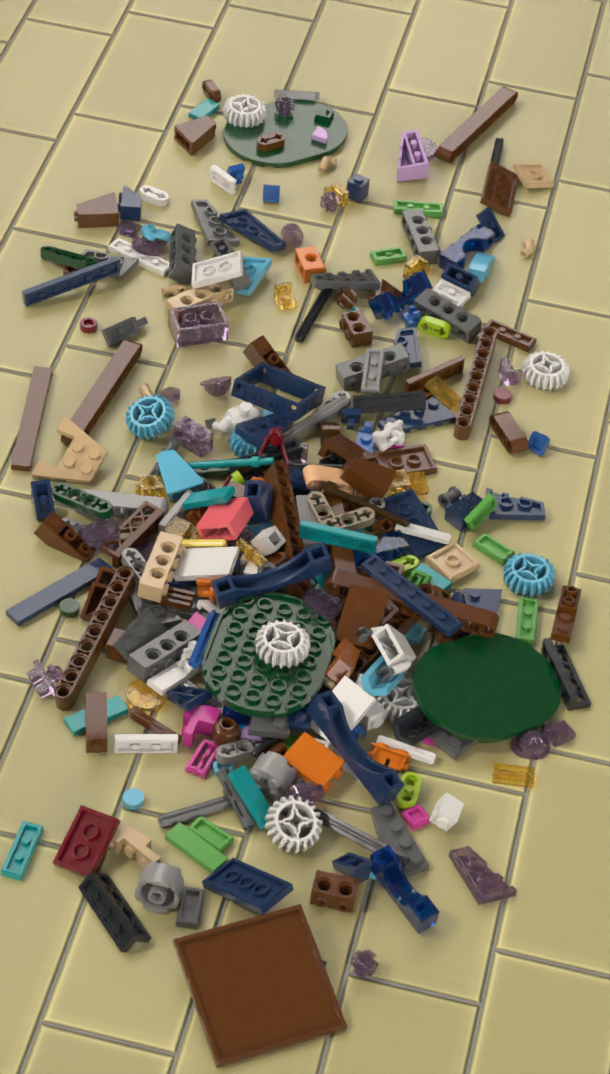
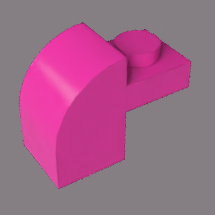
[181,705,222,748]

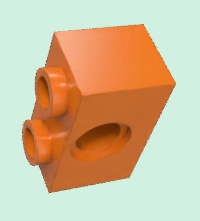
[294,246,326,283]

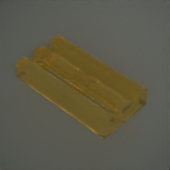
[424,375,462,410]
[492,763,535,788]

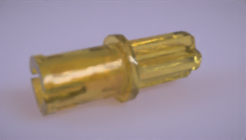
[235,538,269,568]

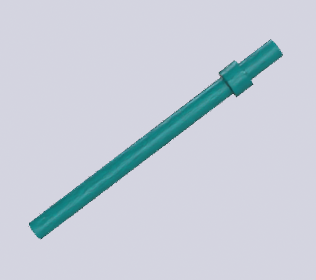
[186,456,275,469]

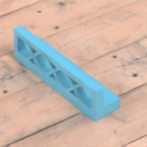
[360,655,415,696]

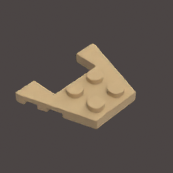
[31,416,107,485]

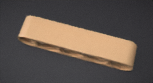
[302,464,367,499]

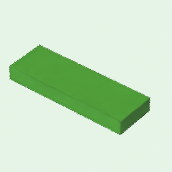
[393,200,443,218]
[515,597,539,647]
[165,822,228,874]

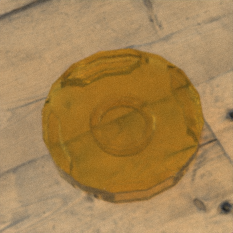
[126,679,167,713]

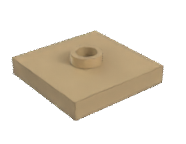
[513,163,555,188]
[425,541,480,583]

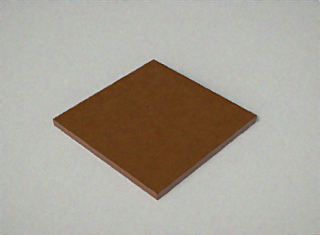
[173,904,347,1068]

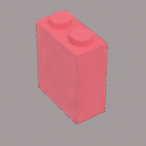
[196,497,254,541]

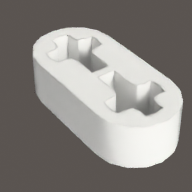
[140,185,169,207]

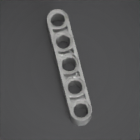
[74,489,169,519]

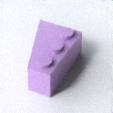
[397,129,429,182]

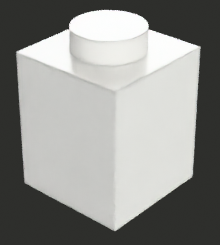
[250,526,286,557]
[359,696,386,731]
[429,793,464,832]

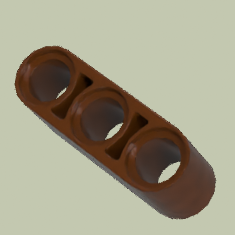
[489,411,529,454]

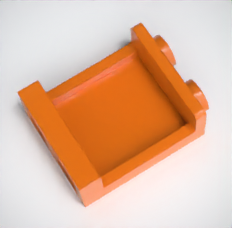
[283,732,345,798]

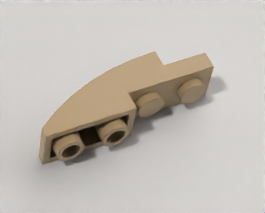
[107,822,161,869]

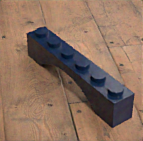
[211,542,332,609]
[307,690,405,806]

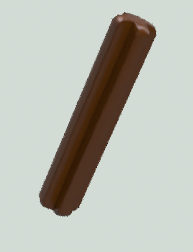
[129,707,182,744]

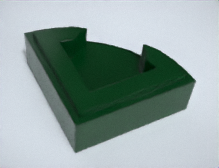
[314,109,334,123]

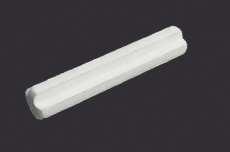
[395,523,451,545]
[376,735,436,765]

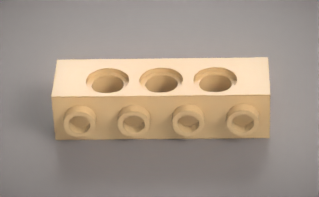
[165,280,234,325]
[137,531,185,603]

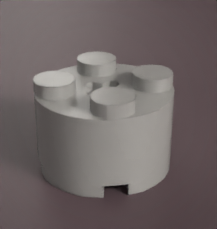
[249,751,297,801]
[135,861,184,914]

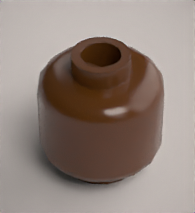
[212,717,240,746]

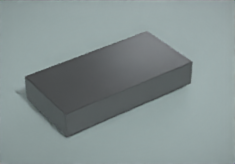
[175,886,205,930]

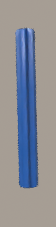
[188,610,220,669]

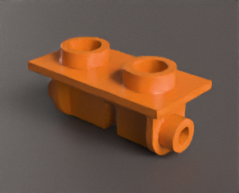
[368,742,412,772]

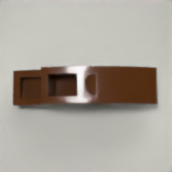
[550,585,582,644]

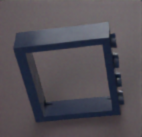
[231,362,326,422]

